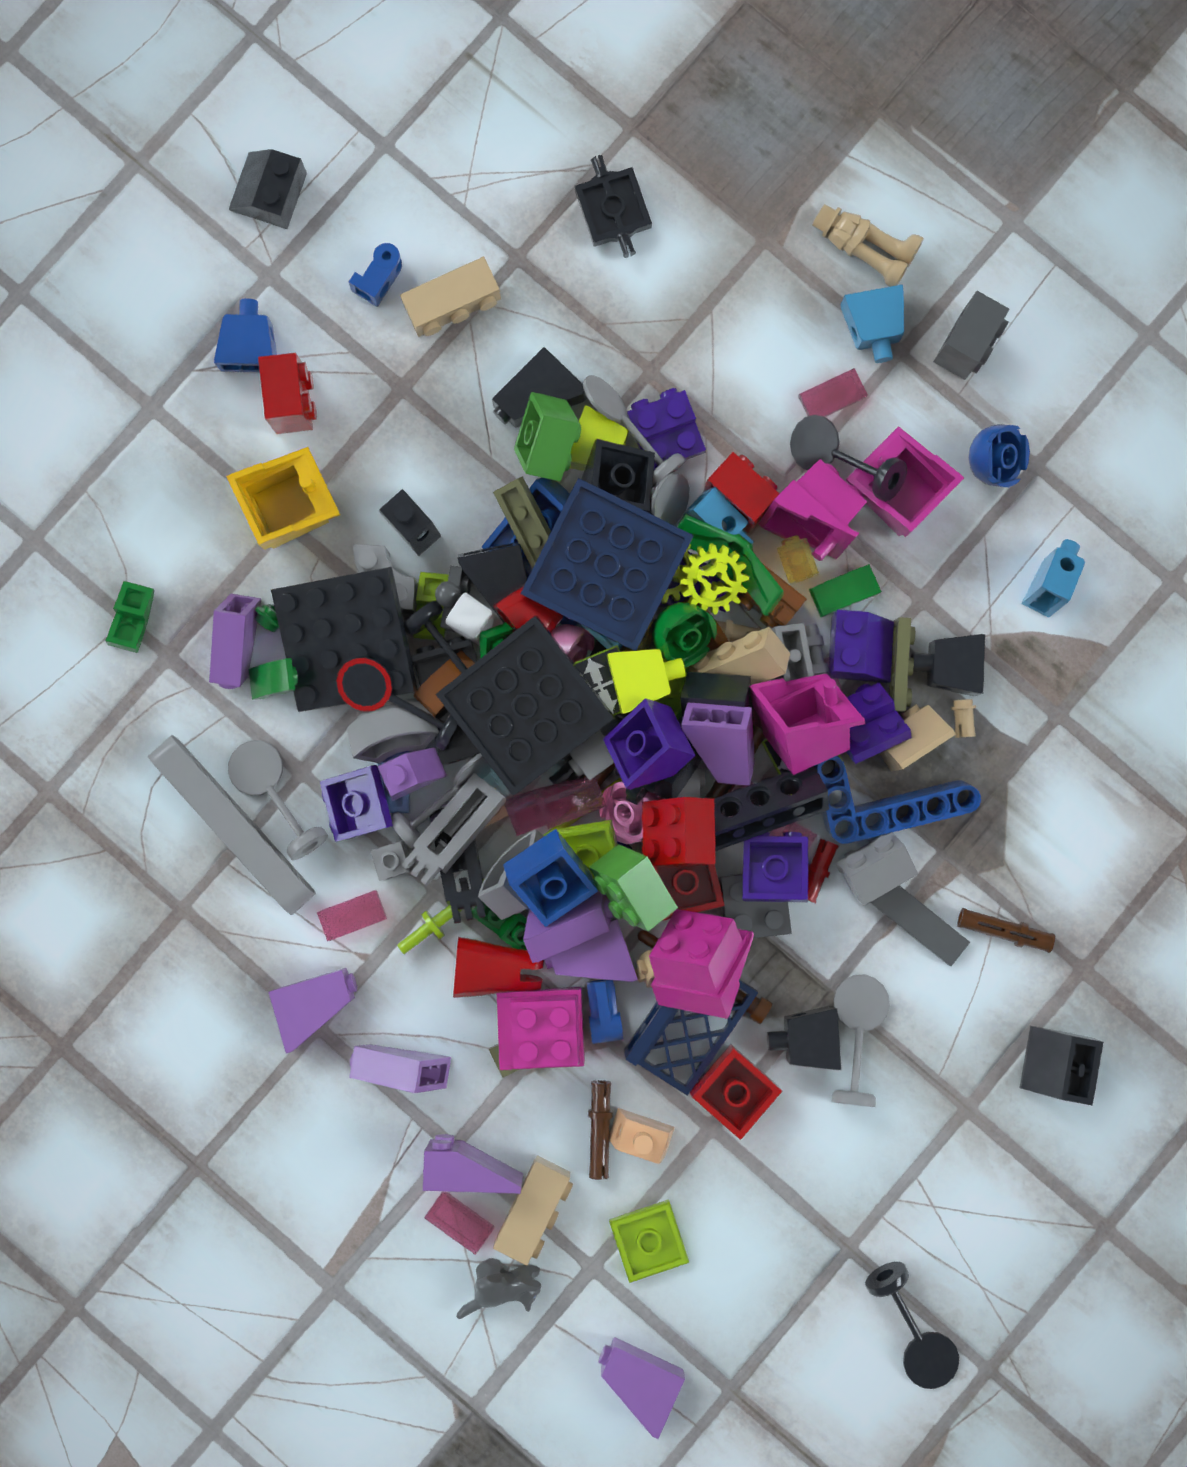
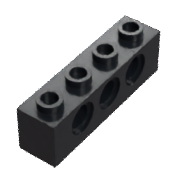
[714,766,829,851]

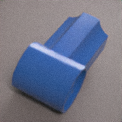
[587,979,624,1044]

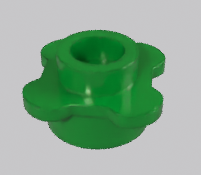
[255,604,279,632]

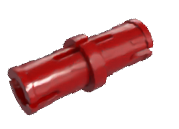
[808,838,839,904]

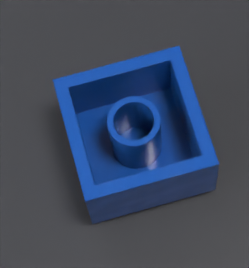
[503,829,598,927]

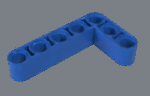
[815,756,981,844]

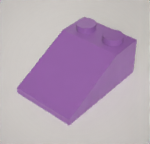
[423,1134,523,1194]

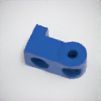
[348,243,402,307]

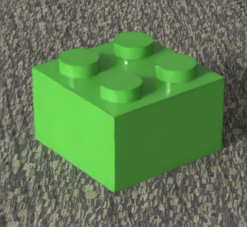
[514,392,581,481]
[589,844,678,931]

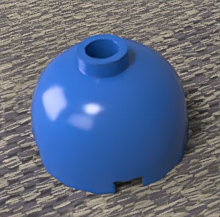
[968,424,1030,488]

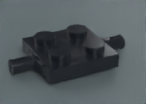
[574,155,652,258]

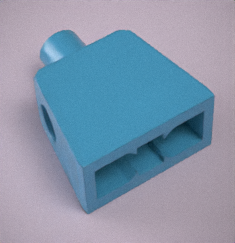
[840,284,904,363]
[683,487,754,544]
[1021,539,1085,617]

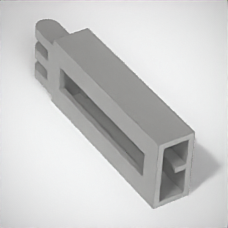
[402,773,506,886]

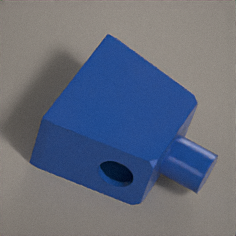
[214,298,277,372]

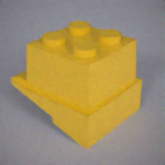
[226,447,341,550]

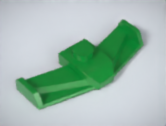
[678,514,784,616]

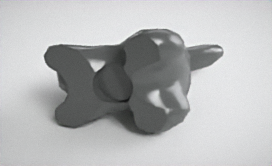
[456,1258,541,1319]

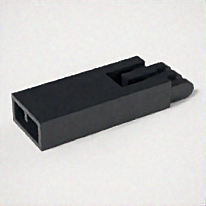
[430,808,486,924]

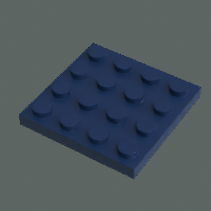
[520,478,694,651]

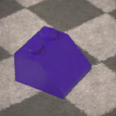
[828,610,894,683]
[603,698,695,790]

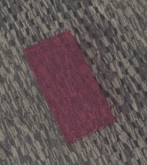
[798,368,868,417]
[317,890,387,942]
[424,1191,494,1255]

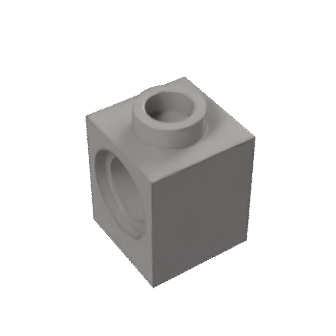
[370,841,413,881]

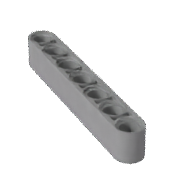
[148,735,316,915]

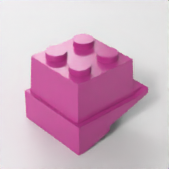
[845,426,964,537]
[758,459,867,561]
[749,673,865,775]
[649,909,754,1019]
[497,987,585,1070]

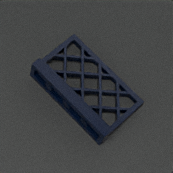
[624,979,758,1096]

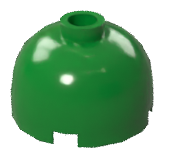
[652,603,717,667]

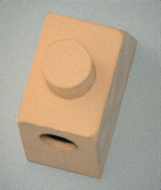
[609,1108,675,1164]

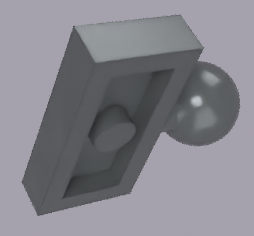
[435,565,472,632]

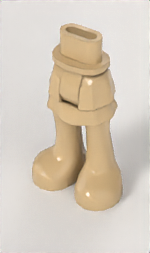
[812,204,924,287]

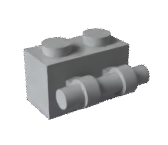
[771,623,829,681]
[835,832,918,906]

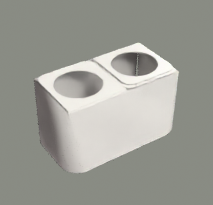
[446,593,503,646]

